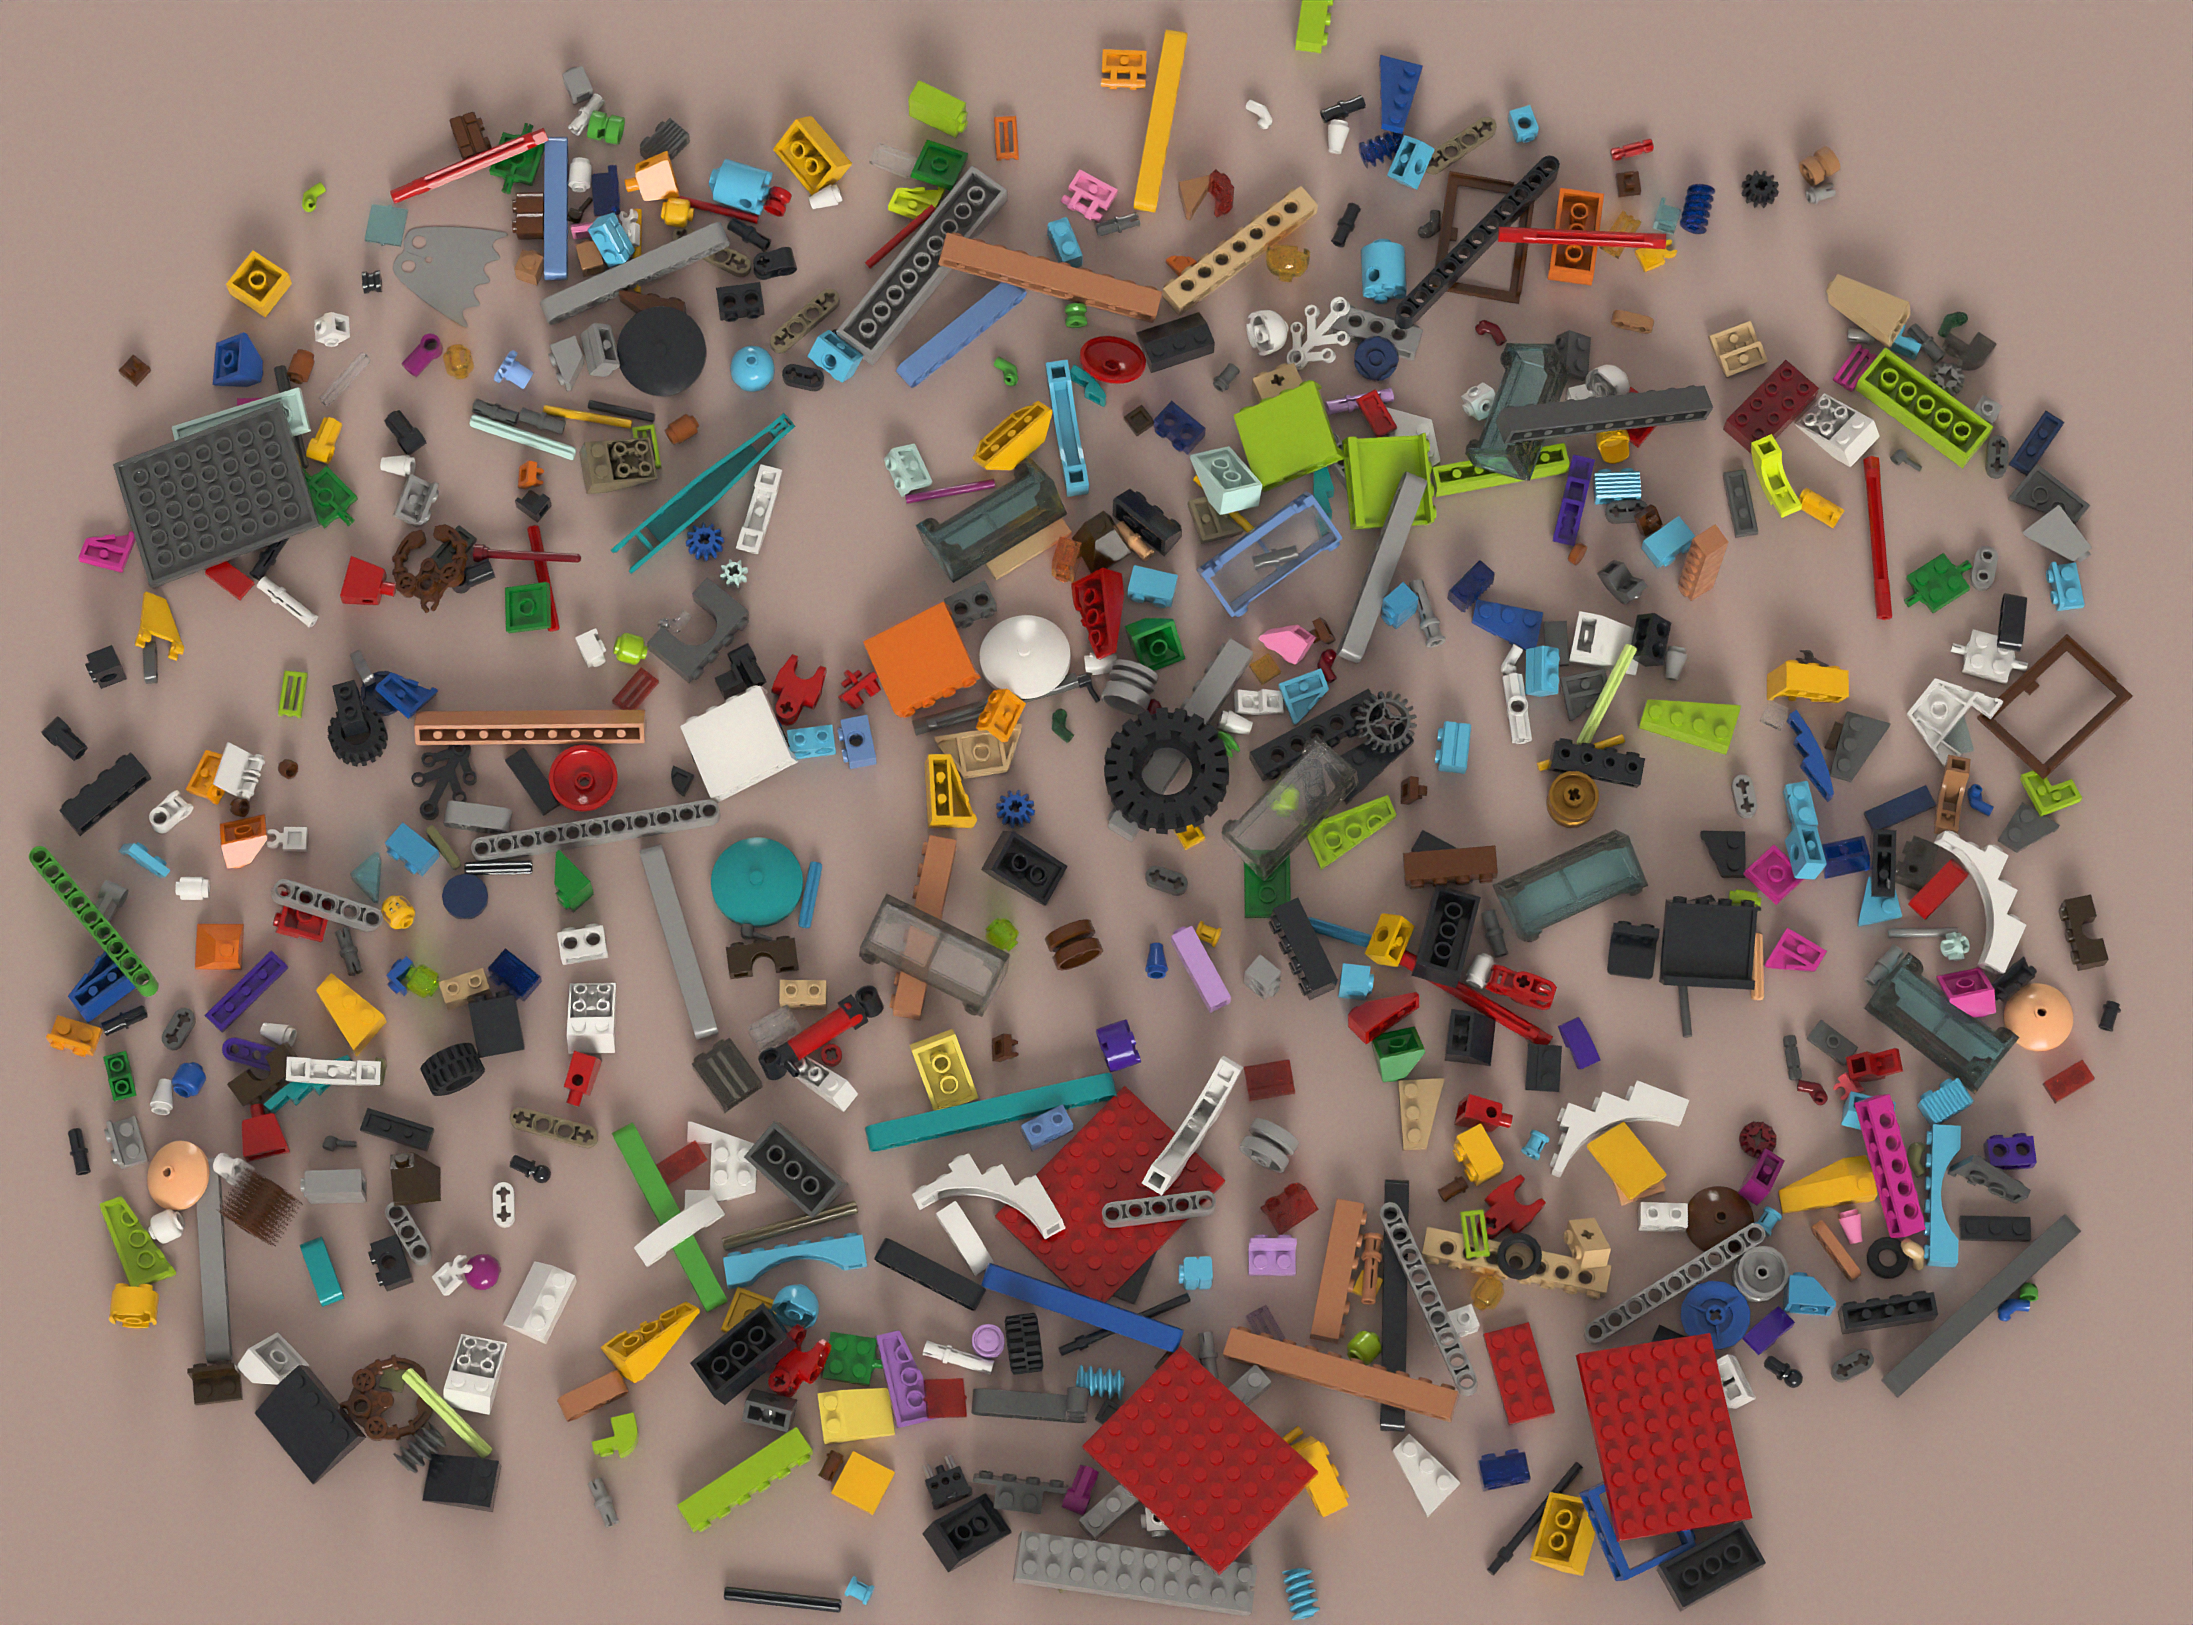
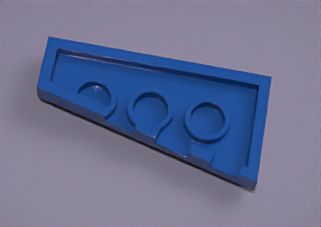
[1379,55,1423,134]

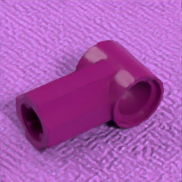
[401,333,443,377]
[1061,1465,1099,1516]

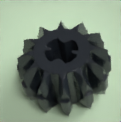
[1741,170,1779,208]

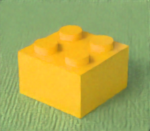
[226,250,292,318]
[1452,1123,1504,1187]

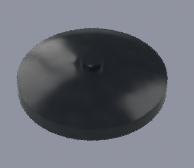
[617,306,707,397]

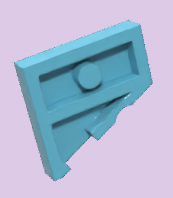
[1278,669,1329,726]
[118,842,170,878]
[1857,877,1902,927]

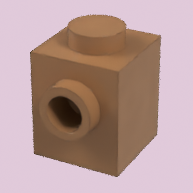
[575,240,605,277]
[514,249,544,286]

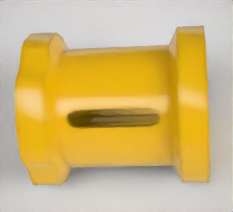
[1196,921,1222,948]

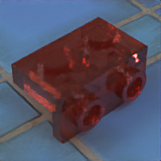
[1208,169,1234,218]
[1260,1182,1319,1235]

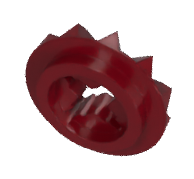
[1739,1121,1776,1158]

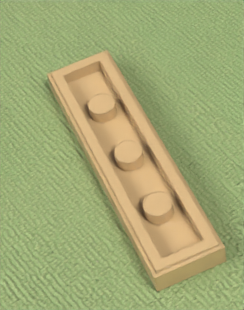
[984,514,1072,580]

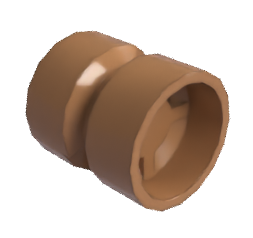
[1798,146,1841,187]

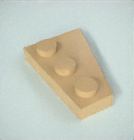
[1398,1078,1445,1151]

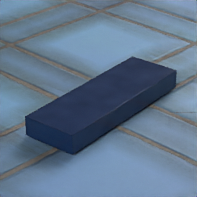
[2009,410,2065,476]
[1864,785,1936,831]

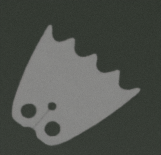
[393,227,508,327]

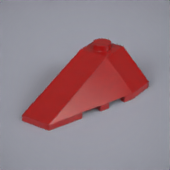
[1071,568,1124,660]

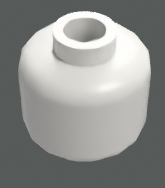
[148,1209,185,1244]

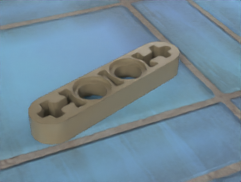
[1426,117,1497,175]
[672,226,751,278]
[770,288,840,354]
[510,1107,598,1149]

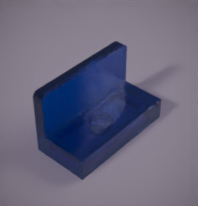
[592,165,621,216]

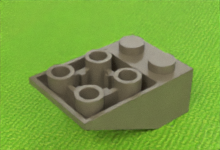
[579,437,658,494]

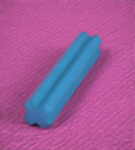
[798,862,822,928]
[1308,917,1372,948]

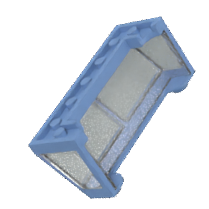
[1196,491,1343,618]

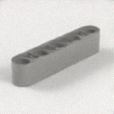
[271,879,383,932]
[1102,1191,1216,1228]

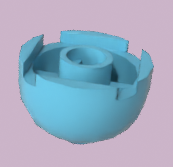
[730,345,775,392]
[771,1284,820,1329]

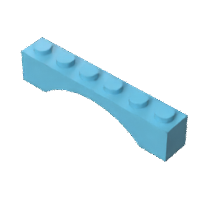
[1046,360,1089,497]
[1923,1124,1961,1268]
[723,1233,867,1290]

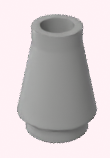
[1665,646,1688,681]

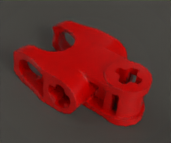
[771,654,827,726]
[1485,964,1557,1010]
[1477,1174,1546,1240]
[768,1324,832,1398]

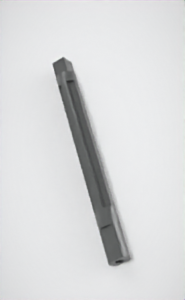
[912,672,1079,736]

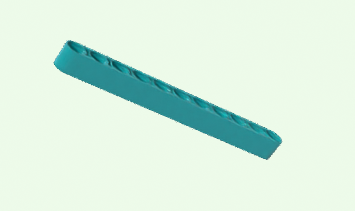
[865,1073,1117,1152]

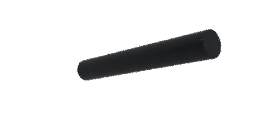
[588,400,655,423]

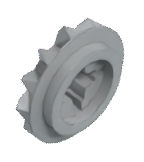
[1929,361,1965,396]

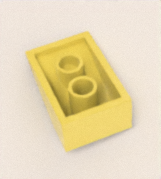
[909,1029,979,1111]
[817,1388,895,1445]

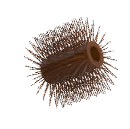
[216,1167,303,1247]

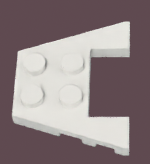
[1907,678,2003,767]
[684,1122,757,1210]

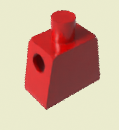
[340,556,396,605]
[564,1051,602,1107]
[1454,1094,1513,1132]
[242,1104,290,1162]

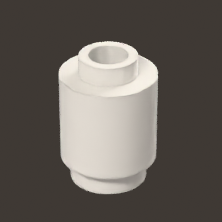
[568,157,592,192]
[1084,652,1117,675]
[176,877,210,900]
[1466,953,1495,989]

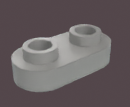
[1970,546,1998,591]

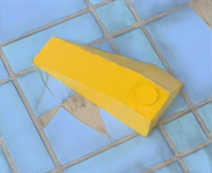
[1778,1155,1878,1214]
[601,1301,700,1383]

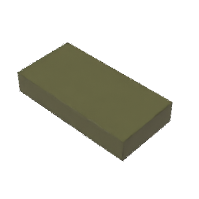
[426,824,462,870]

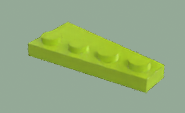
[1303,795,1397,871]
[99,1196,176,1287]

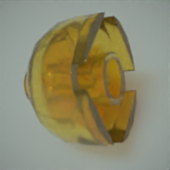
[1266,245,1310,282]

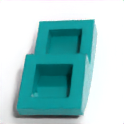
[1070,365,1107,407]

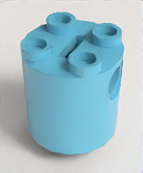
[709,158,773,215]
[1361,239,1407,304]

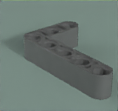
[971,1387,1089,1423]

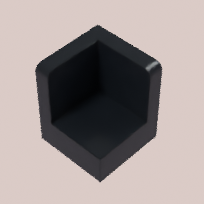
[515,490,552,523]
[715,663,745,700]

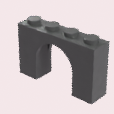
[647,577,749,683]

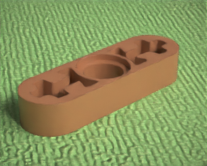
[1811,1220,1861,1282]

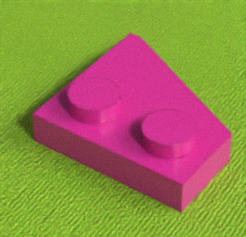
[78,531,136,573]
[1764,928,1827,972]

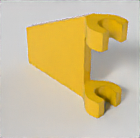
[135,591,184,660]

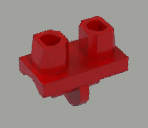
[838,669,881,710]

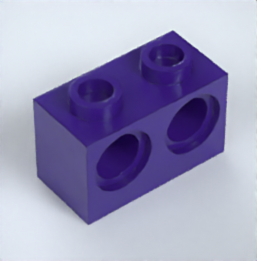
[1983,1133,2037,1170]

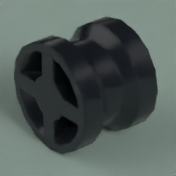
[362,270,382,294]

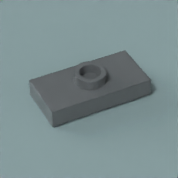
[1807,1020,1858,1067]

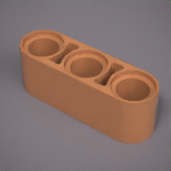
[557,1370,629,1422]

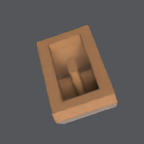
[1178,175,1213,221]

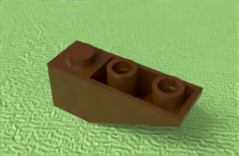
[619,289,686,314]

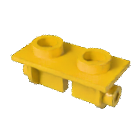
[1799,487,1845,528]

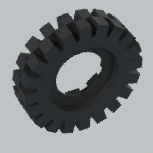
[1104,707,1230,834]

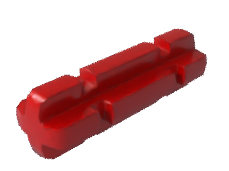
[1610,139,1654,161]

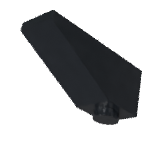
[1870,829,1897,898]

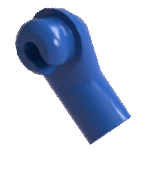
[1967,784,1994,816]
[1998,1298,2030,1321]

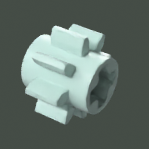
[720,559,748,588]
[1941,932,1970,961]

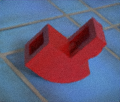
[1846,1048,1903,1082]

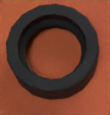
[1496,1233,1542,1280]

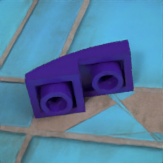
[1558,1017,1601,1069]
[1743,1306,1795,1355]

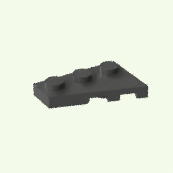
[2008,464,2090,524]
[1830,711,1891,782]
[1948,1154,2031,1204]

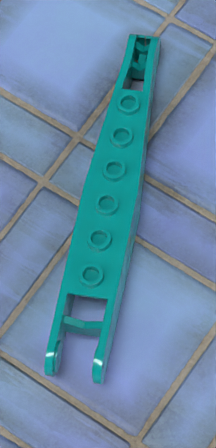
[611,413,796,574]

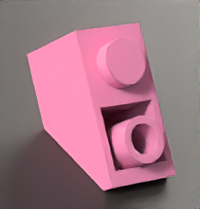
[1259,625,1316,665]

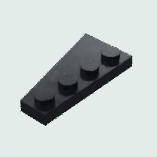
[1324,722,1414,805]

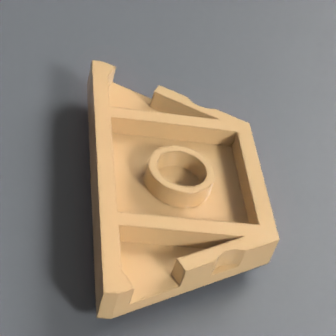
[935,723,1022,779]

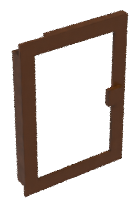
[1432,171,1535,304]
[1977,634,2133,780]

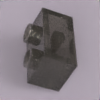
[1895,835,1939,892]

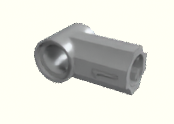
[91,880,129,923]

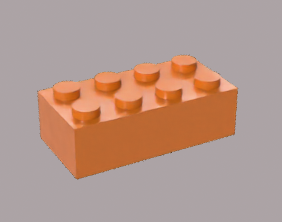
[1547,188,1604,286]

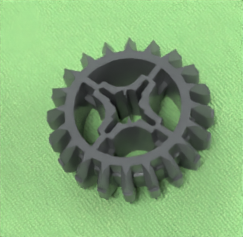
[1355,691,1417,753]

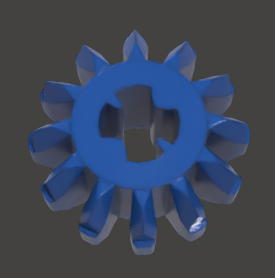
[686,522,724,562]
[996,790,1035,829]

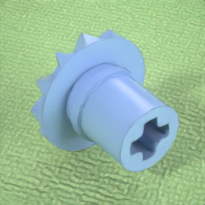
[494,350,534,389]

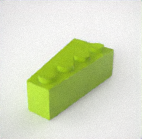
[1639,699,1742,755]

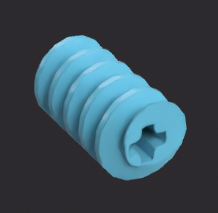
[1076,1365,1125,1400]
[1282,1568,1320,1620]

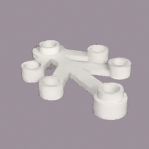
[1287,297,1350,370]

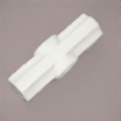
[1502,673,1532,744]

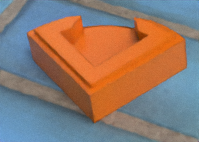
[1166,255,1197,276]

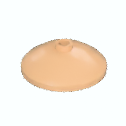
[2003,983,2073,1051]
[147,1141,210,1211]

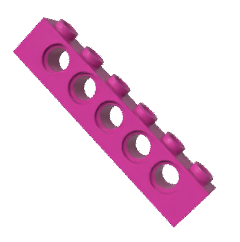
[1854,1094,1926,1238]

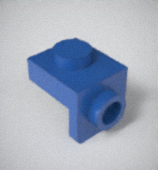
[386,956,415,996]

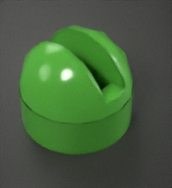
[2019,1282,2038,1302]

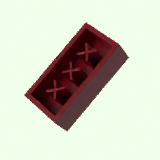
[1723,360,1819,454]

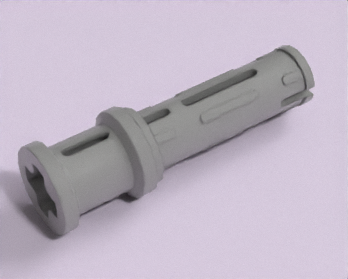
[1409,579,1446,648]

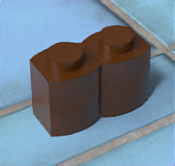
[512,192,544,240]

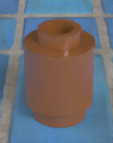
[287,349,315,384]
[664,414,699,445]

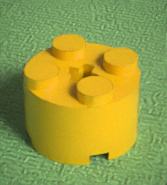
[109,1283,159,1328]

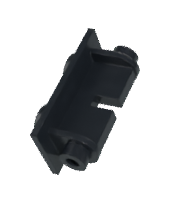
[1991,956,2037,1002]

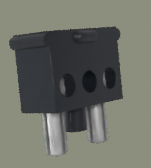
[922,1455,973,1510]

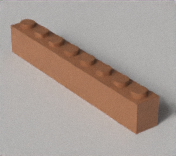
[889,835,957,1021]

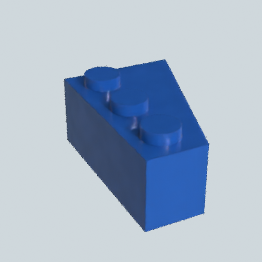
[68,950,135,1023]

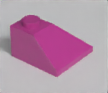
[1936,967,1996,1018]

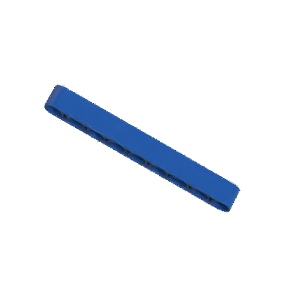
[981,1263,1184,1352]

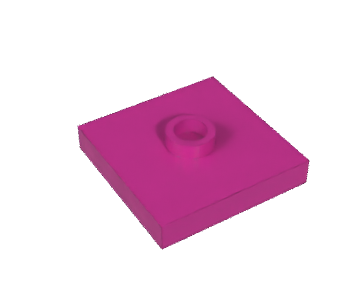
[1743,844,1804,905]

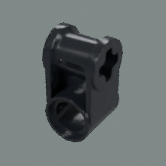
[753,247,797,280]

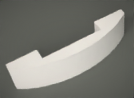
[736,464,782,554]
[285,1057,381,1085]
[634,1195,725,1267]

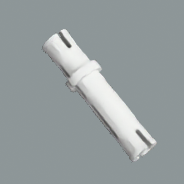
[257,576,318,628]
[923,1340,994,1375]

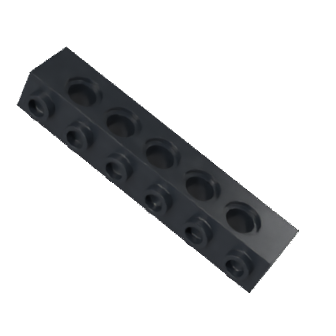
[1249,688,1380,781]

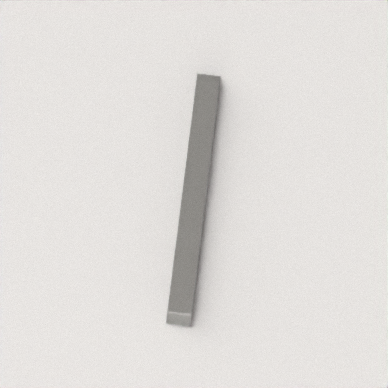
[471,800,720,862]

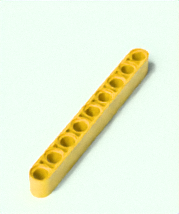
[1134,29,1188,213]

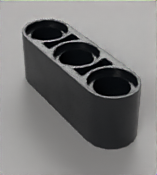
[1997,593,2027,652]

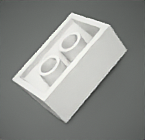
[503,1261,577,1344]

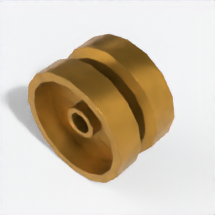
[1546,771,1599,828]

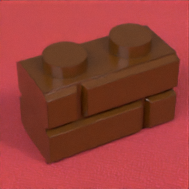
[449,112,492,160]

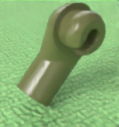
[1907,1142,1927,1178]

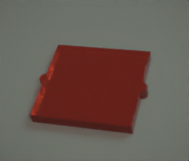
[923,1378,967,1419]

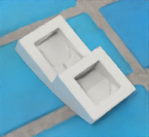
[1234,689,1284,715]

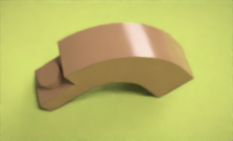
[1933,755,1971,834]

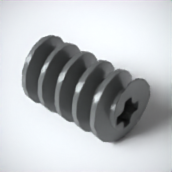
[393,1422,447,1473]

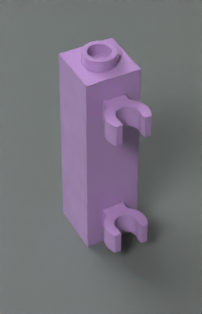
[1171,926,1231,1013]

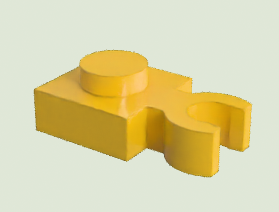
[1635,239,1677,273]

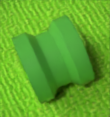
[1065,303,1088,328]

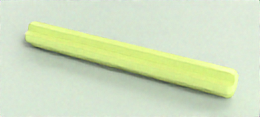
[1577,644,1637,745]
[402,1368,492,1458]

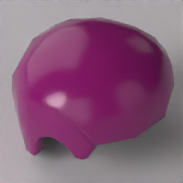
[464,1254,501,1290]

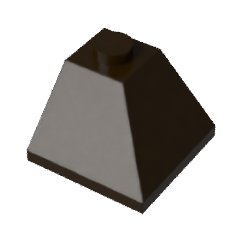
[1072,511,1132,573]
[390,1152,441,1206]

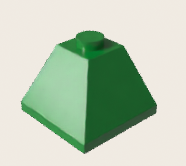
[1124,618,1186,671]
[1371,1026,1425,1082]

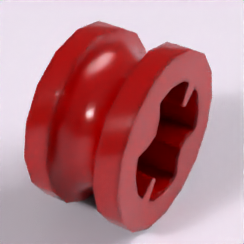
[821,1044,842,1067]

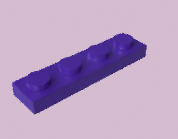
[205,950,288,1032]

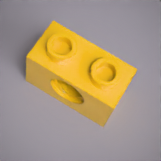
[1364,913,1415,967]

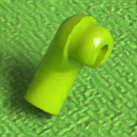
[302,182,326,212]

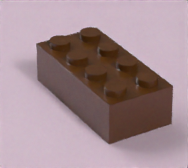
[1403,845,1498,889]

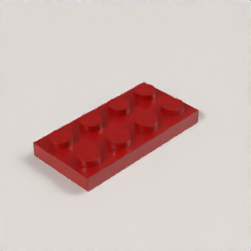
[1483,1322,1555,1425]

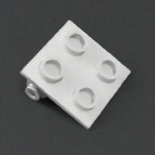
[213,742,265,801]

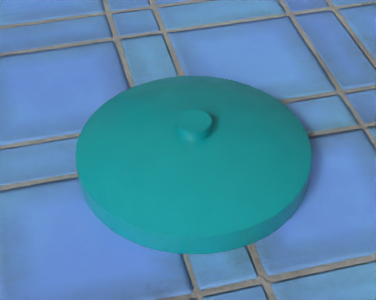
[711,837,803,928]

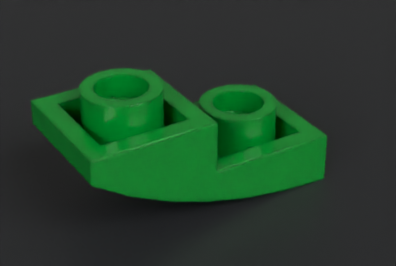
[103,1051,137,1102]

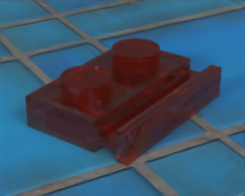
[1244,1059,1295,1101]

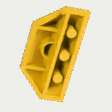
[972,401,1053,470]

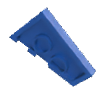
[1472,599,1543,651]

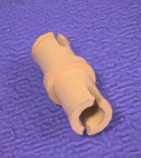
[1116,521,1154,561]

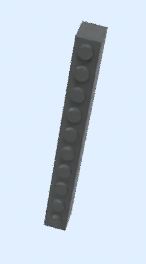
[1496,385,1713,444]

